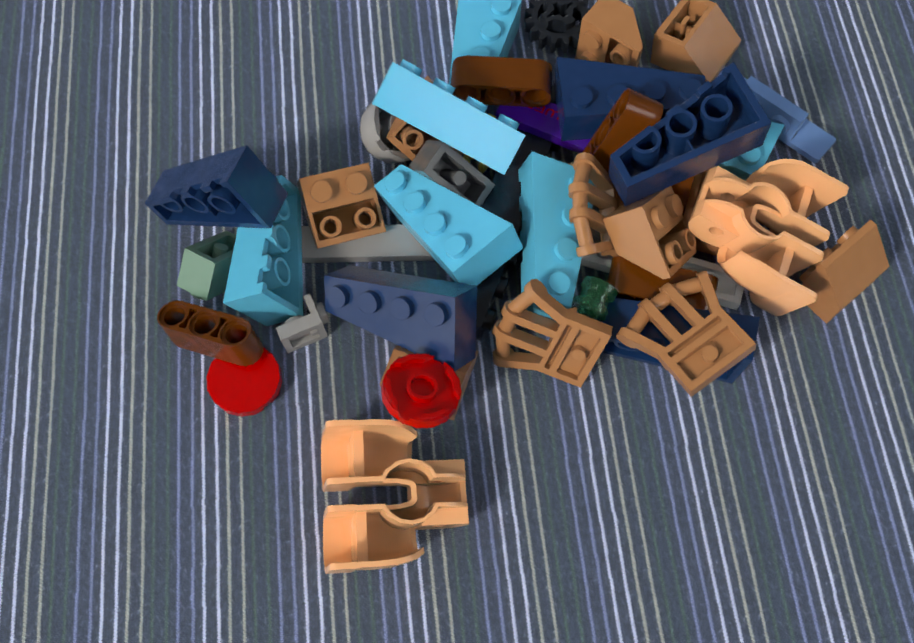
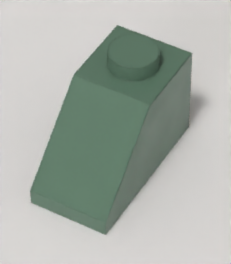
[177,231,236,301]

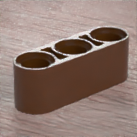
[450,55,553,107]
[582,88,664,174]
[605,256,719,310]
[157,300,264,366]

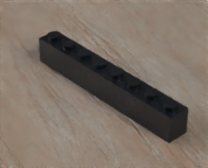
[452,85,561,340]

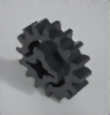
[524,0,590,53]

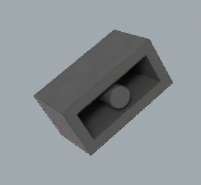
[408,140,495,207]

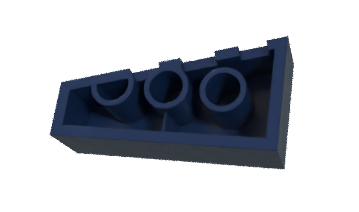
[553,57,706,141]
[609,62,771,206]
[145,145,288,228]
[324,265,477,371]
[594,296,760,384]

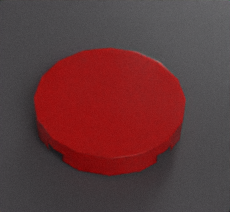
[206,347,282,417]
[381,353,462,428]

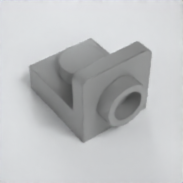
[276,293,330,353]

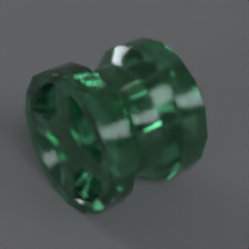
[572,276,618,321]

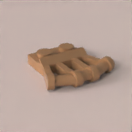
[568,152,624,257]
[616,270,756,397]
[492,279,613,388]

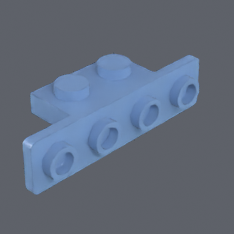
[716,67,836,163]

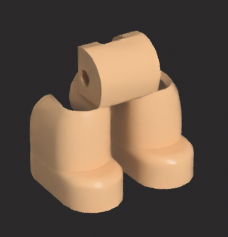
[688,159,849,316]
[321,419,469,574]

